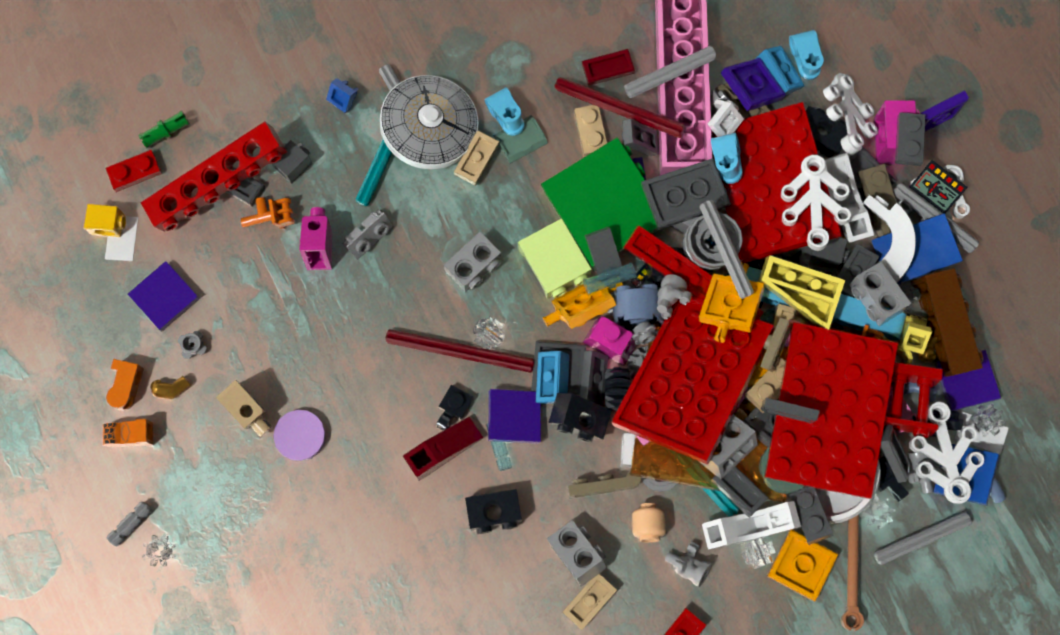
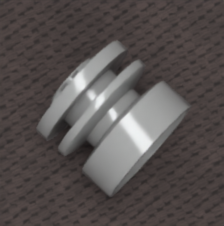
[682,213,742,271]

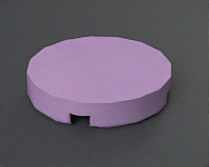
[273,410,325,461]

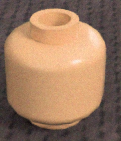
[632,503,666,543]

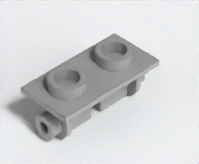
[342,210,394,260]

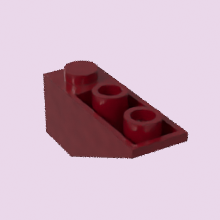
[403,417,483,481]

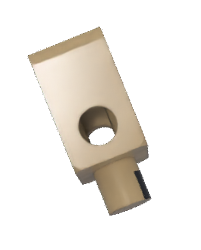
[216,380,272,437]

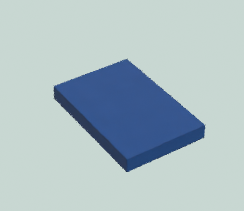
[871,213,963,284]

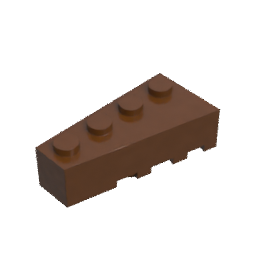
[911,268,983,377]

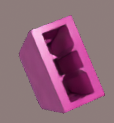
[299,207,332,270]
[583,316,636,366]

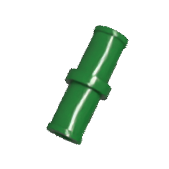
[139,110,190,148]

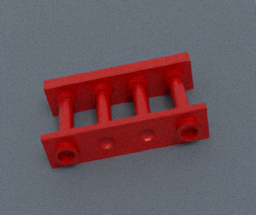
[884,362,943,438]

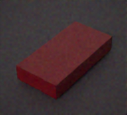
[582,49,635,86]

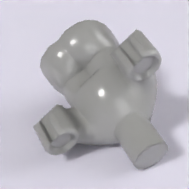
[657,274,692,320]
[907,451,947,494]
[665,541,712,587]

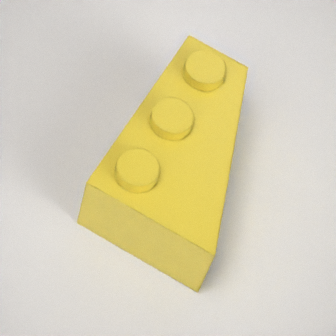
[758,256,845,330]

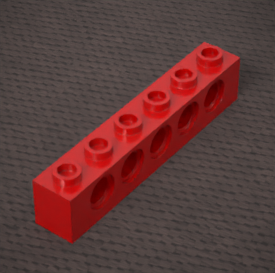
[140,121,287,232]

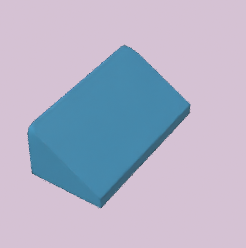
[756,46,804,96]
[536,351,569,404]

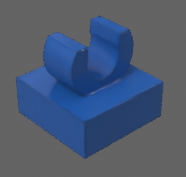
[326,78,358,113]

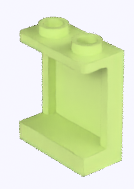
[518,218,591,299]

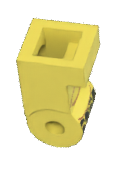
[900,313,932,354]

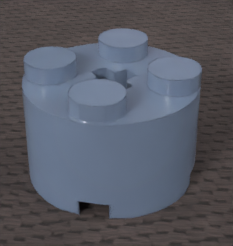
[612,284,664,331]

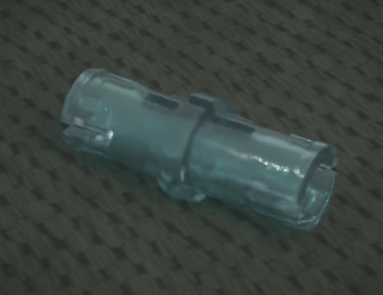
[583,262,637,294]

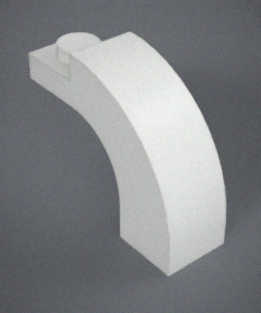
[825,153,874,243]
[863,195,915,283]
[702,501,801,550]

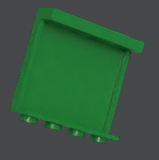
[541,137,658,272]

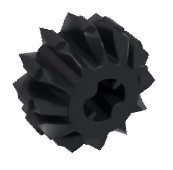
[605,367,631,411]

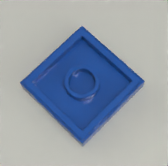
[933,444,1000,506]

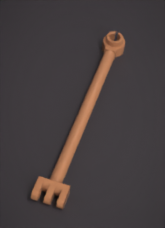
[841,514,864,631]

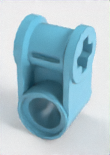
[789,30,824,80]
[484,87,525,136]
[711,133,743,184]

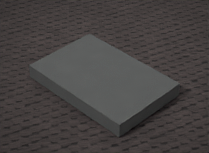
[641,158,731,230]

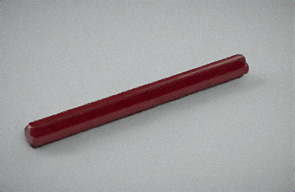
[554,77,686,138]
[386,329,534,373]

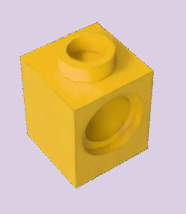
[84,204,126,237]

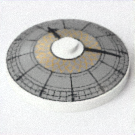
[380,75,478,169]

